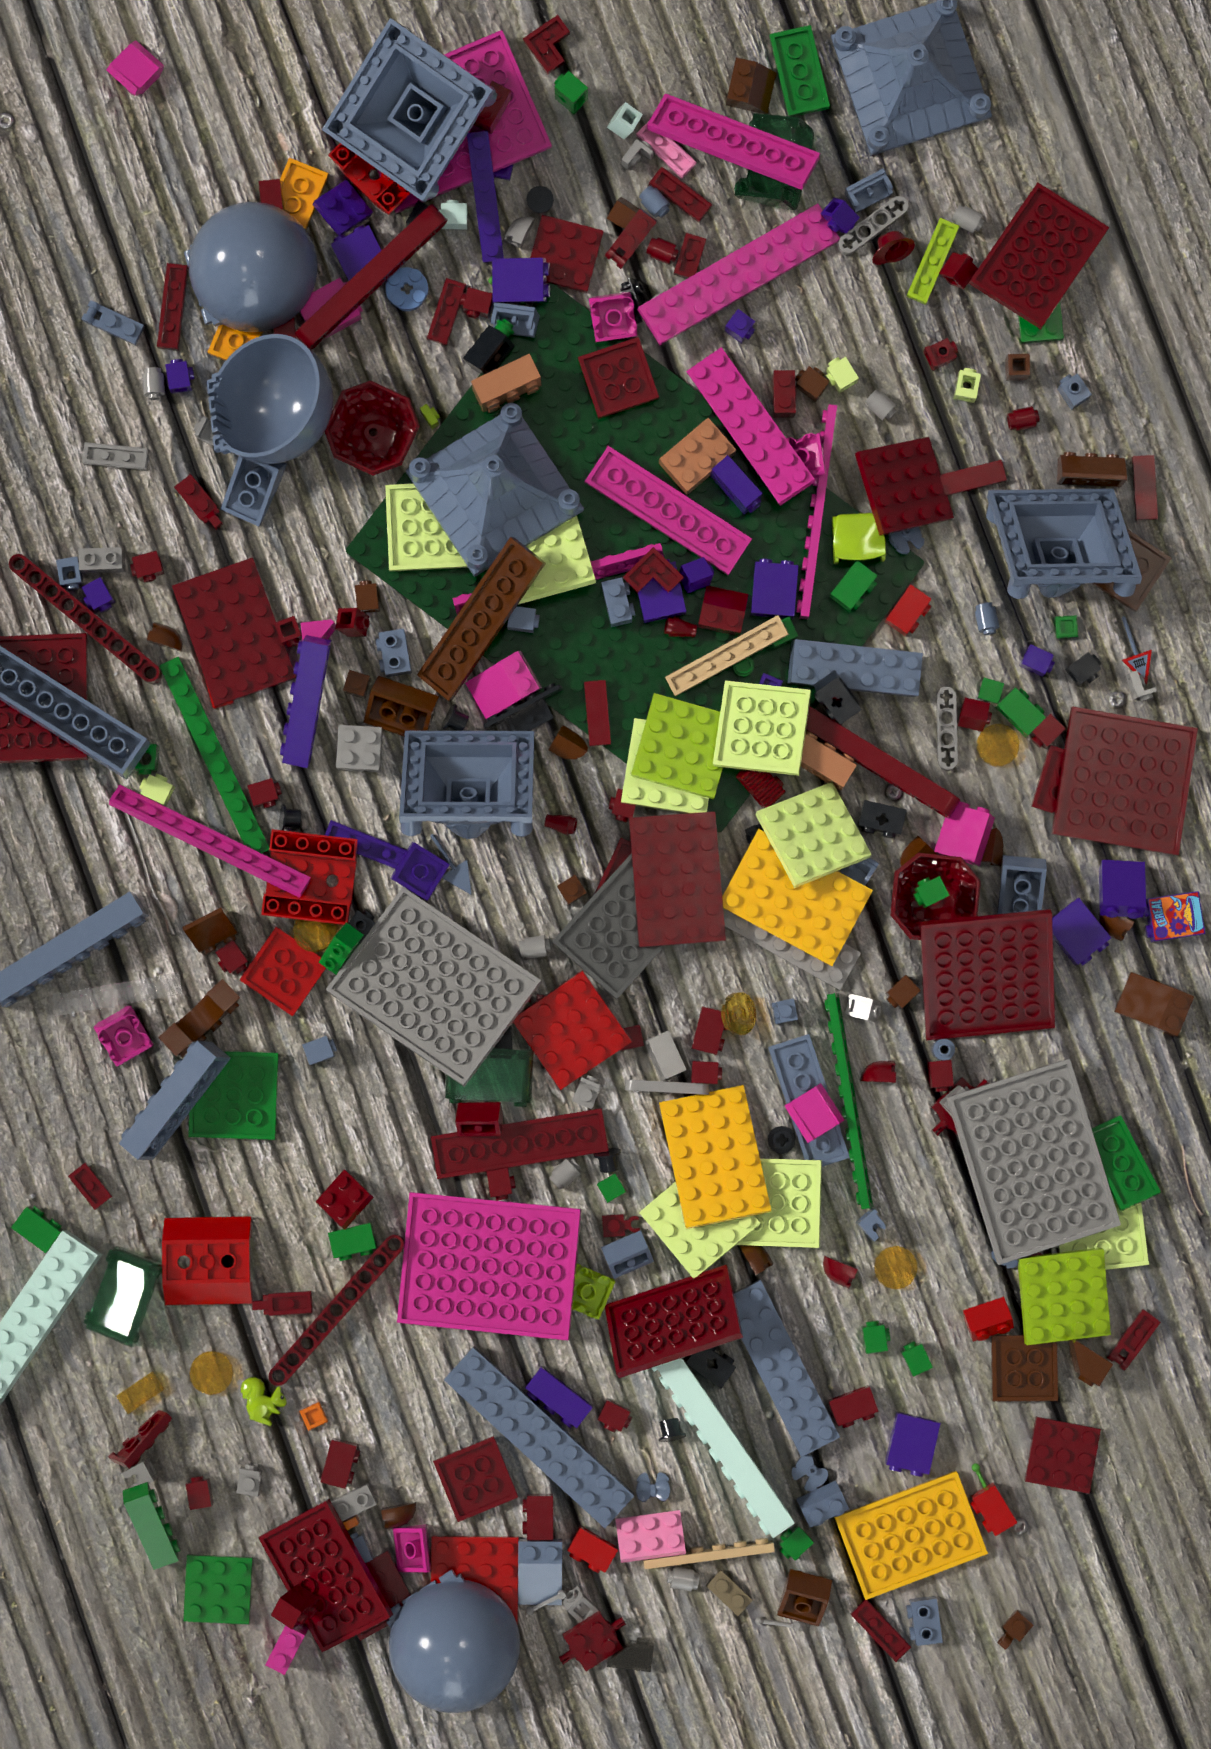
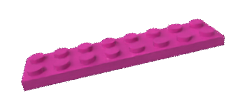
[647,93,820,190]
[686,347,816,506]
[585,446,752,575]

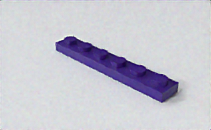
[467,131,504,263]

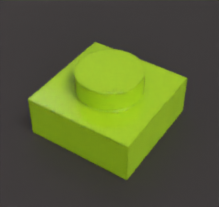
[420,404,440,430]

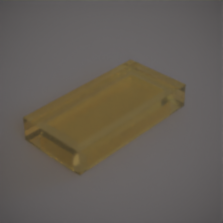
[116,1371,165,1414]

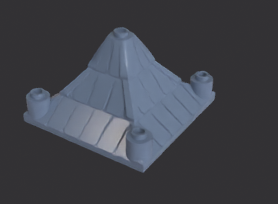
[831,0,992,156]
[322,18,497,202]
[406,403,584,577]
[986,489,1142,599]
[399,731,534,839]

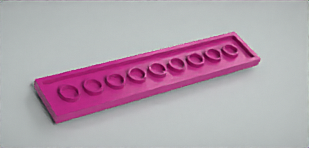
[637,203,840,345]

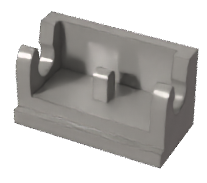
[644,1030,686,1081]
[122,1457,159,1487]

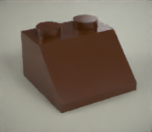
[726,57,777,114]
[1068,1339,1113,1387]
[777,1569,832,1627]

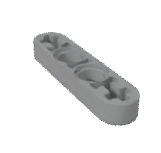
[838,196,908,255]
[936,686,958,771]
[625,1079,709,1095]

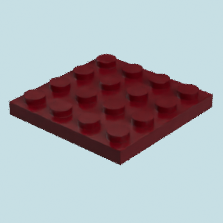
[855,437,954,536]

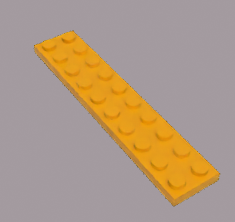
[208,158,329,361]

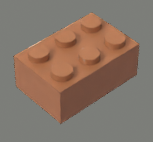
[471,354,541,413]
[659,418,736,496]
[801,731,857,791]

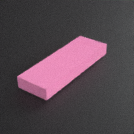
[636,121,697,179]

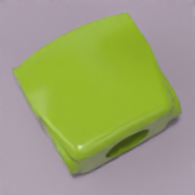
[832,513,886,564]

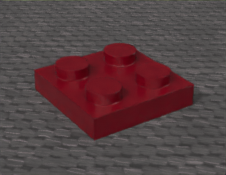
[315,1169,374,1230]

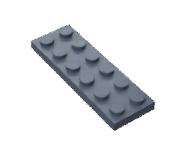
[768,1034,850,1167]

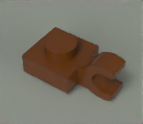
[997,1610,1034,1650]

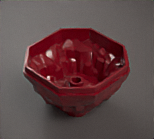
[325,380,420,476]
[890,853,981,940]

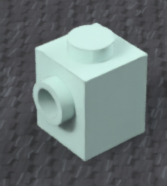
[607,102,643,139]
[438,200,468,229]

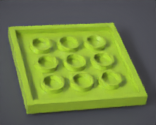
[631,693,723,799]
[1017,1248,1111,1345]

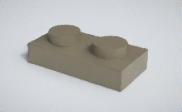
[706,1569,753,1616]

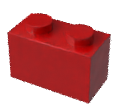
[885,584,932,637]
[963,1297,1014,1342]
[970,1482,1018,1536]
[567,1525,618,1573]

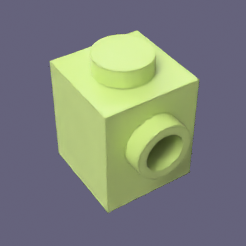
[825,357,859,393]
[139,773,175,806]

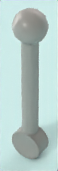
[526,1590,566,1615]
[755,1617,800,1631]

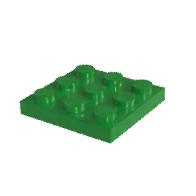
[183,1554,253,1624]

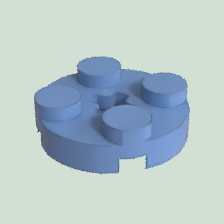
[386,267,428,311]

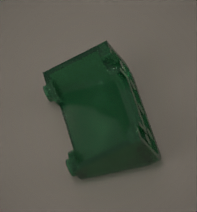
[734,113,814,210]
[445,1048,534,1107]
[83,1246,162,1348]

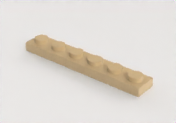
[665,615,789,696]
[643,1538,775,1569]

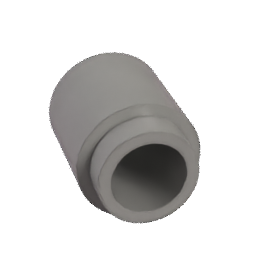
[951,205,985,234]
[142,367,165,400]
[865,389,897,421]
[519,935,551,959]
[549,1158,581,1190]
[667,1566,700,1592]

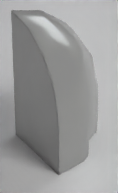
[502,216,535,249]

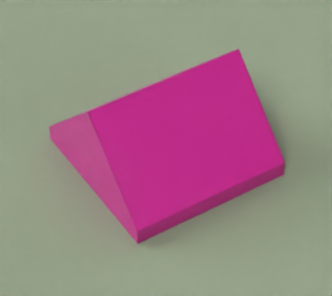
[301,619,336,641]
[393,1524,431,1572]

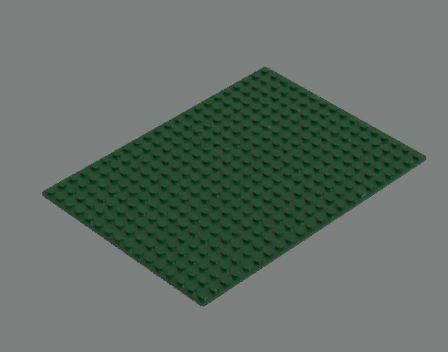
[346,284,924,833]

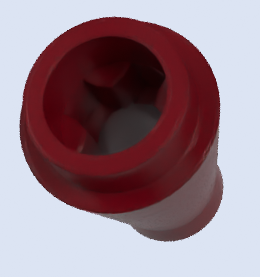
[664,616,697,637]
[544,814,577,836]

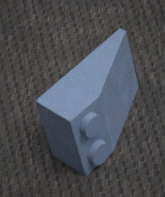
[221,457,287,527]
[997,855,1047,914]
[518,1538,563,1605]

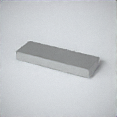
[82,442,149,471]

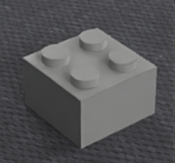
[336,725,383,773]

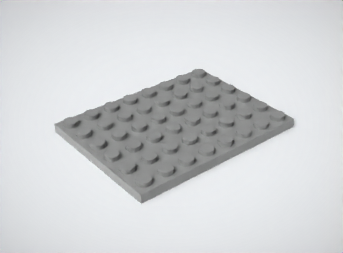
[325,887,542,1087]
[946,1058,1121,1265]

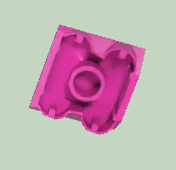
[106,40,164,96]
[588,292,638,342]
[786,432,826,477]
[93,1006,154,1066]
[785,1083,844,1143]

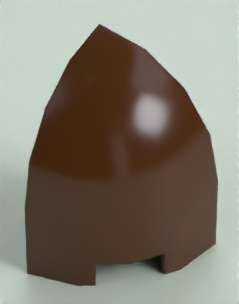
[607,197,639,228]
[147,622,183,652]
[548,725,588,760]
[981,828,1004,866]
[900,836,937,866]
[1099,912,1134,941]
[739,1245,774,1275]
[381,1502,416,1530]

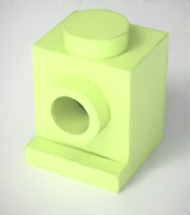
[953,368,981,403]

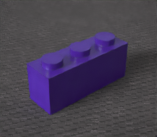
[525,1366,593,1428]

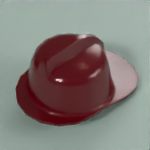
[872,231,915,265]

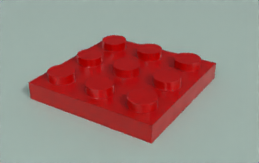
[240,927,326,1016]

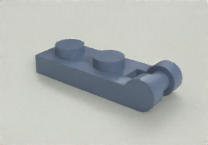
[81,300,145,346]

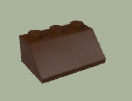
[1057,452,1127,487]
[363,675,439,737]

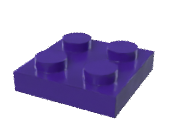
[313,180,373,236]
[390,842,450,901]

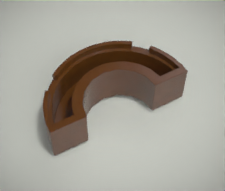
[158,979,240,1058]

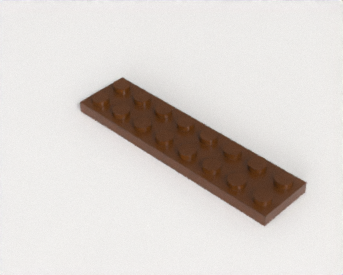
[417,537,546,701]

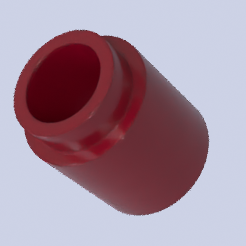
[646,237,679,265]
[1007,406,1040,431]

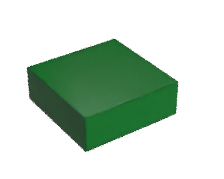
[1055,615,1078,639]
[977,677,1004,705]
[597,1173,626,1203]

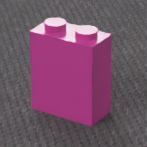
[300,278,363,339]
[934,802,995,867]
[265,1624,308,1675]

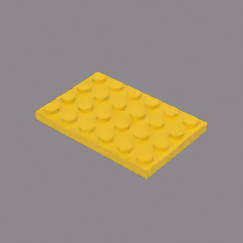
[722,829,873,966]
[659,1085,771,1229]
[834,1471,988,1600]

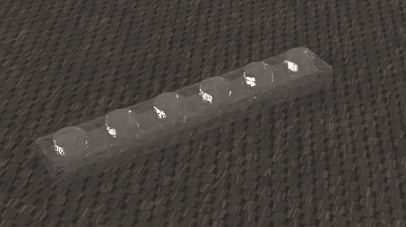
[51,973,184,1017]

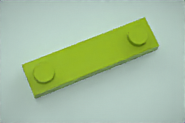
[906,218,959,305]

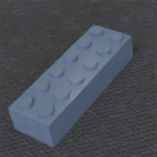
[787,639,923,697]
[119,1041,231,1160]

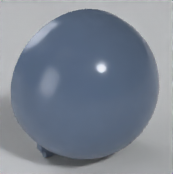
[184,202,318,332]
[206,334,333,464]
[387,1570,520,1713]

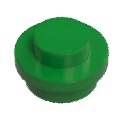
[494,319,515,337]
[733,657,754,677]

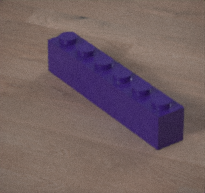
[280,635,332,768]

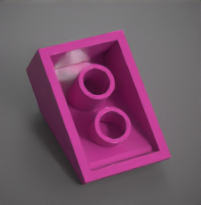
[465,651,542,719]

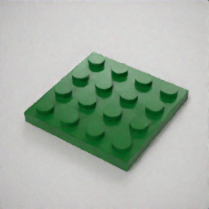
[188,1051,279,1140]

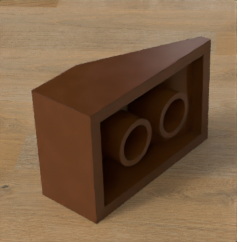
[182,907,240,955]
[1114,972,1194,1037]

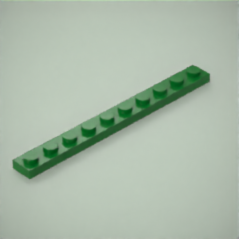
[159,657,269,854]
[825,993,874,1209]

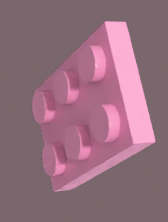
[615,1510,686,1563]

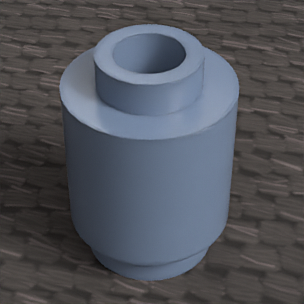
[639,186,670,218]
[974,602,1000,635]
[931,1039,955,1061]

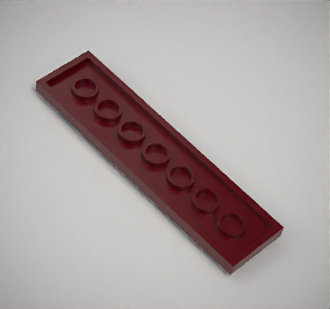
[431,1108,609,1179]

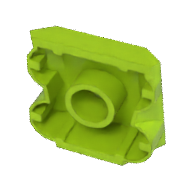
[572,1263,615,1320]

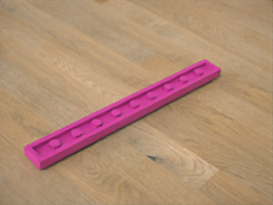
[796,404,837,620]
[452,543,664,615]
[109,785,311,898]

